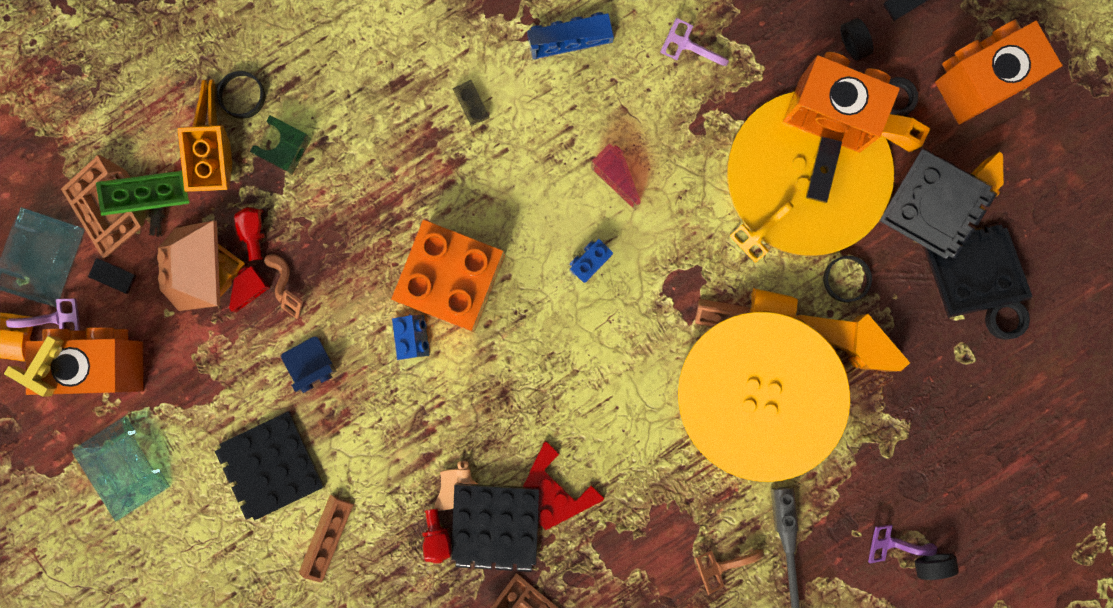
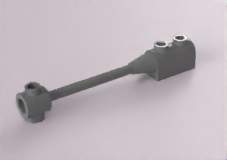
[771,486,800,608]

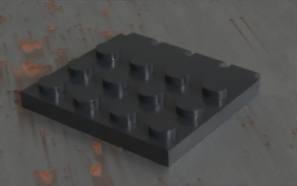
[879,147,997,259]
[924,223,1033,318]
[214,411,325,521]
[452,483,540,572]

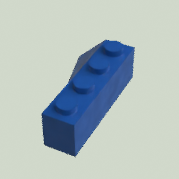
[527,12,614,60]

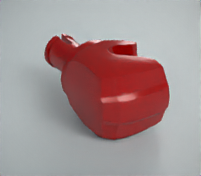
[234,207,265,261]
[422,508,452,564]

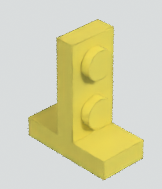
[4,336,64,397]

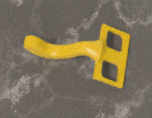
[730,202,794,263]

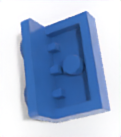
[569,239,613,283]
[392,315,429,360]

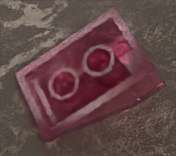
[591,143,641,211]

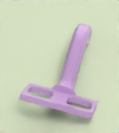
[660,18,729,66]
[6,298,80,330]

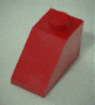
[229,266,270,313]

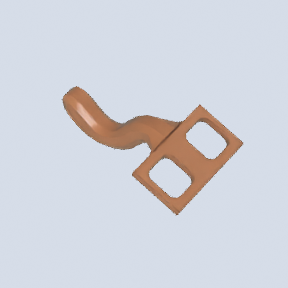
[264,254,303,319]
[695,549,765,595]

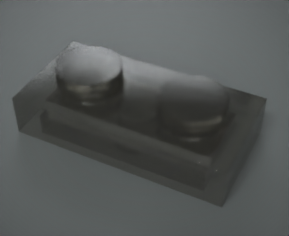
[452,80,490,127]

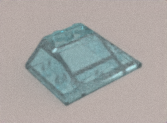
[0,207,85,307]
[71,416,170,522]

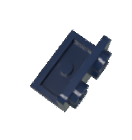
[281,336,337,394]

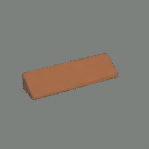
[695,299,751,327]
[299,495,354,583]

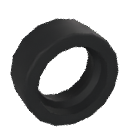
[840,18,874,61]
[889,77,918,117]
[985,302,1030,340]
[915,553,959,580]

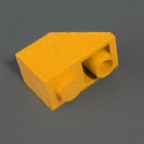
[881,114,930,152]

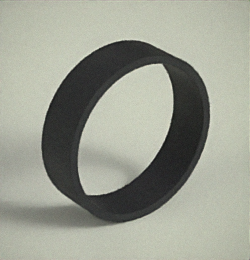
[217,71,265,119]
[823,256,872,302]

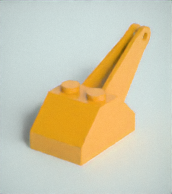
[177,79,232,192]
[795,314,910,372]

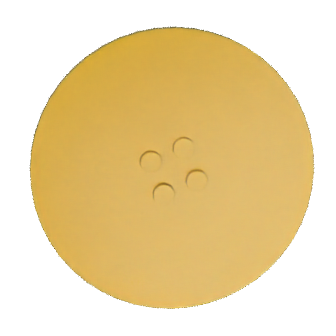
[727,92,894,256]
[678,312,851,482]

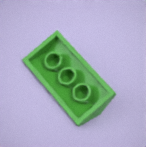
[96,171,189,216]

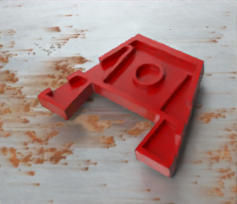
[523,441,605,530]

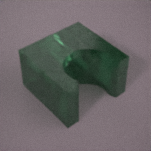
[250,115,311,175]

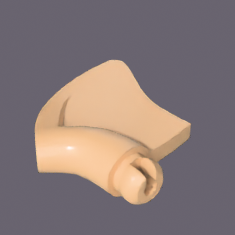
[434,461,478,511]

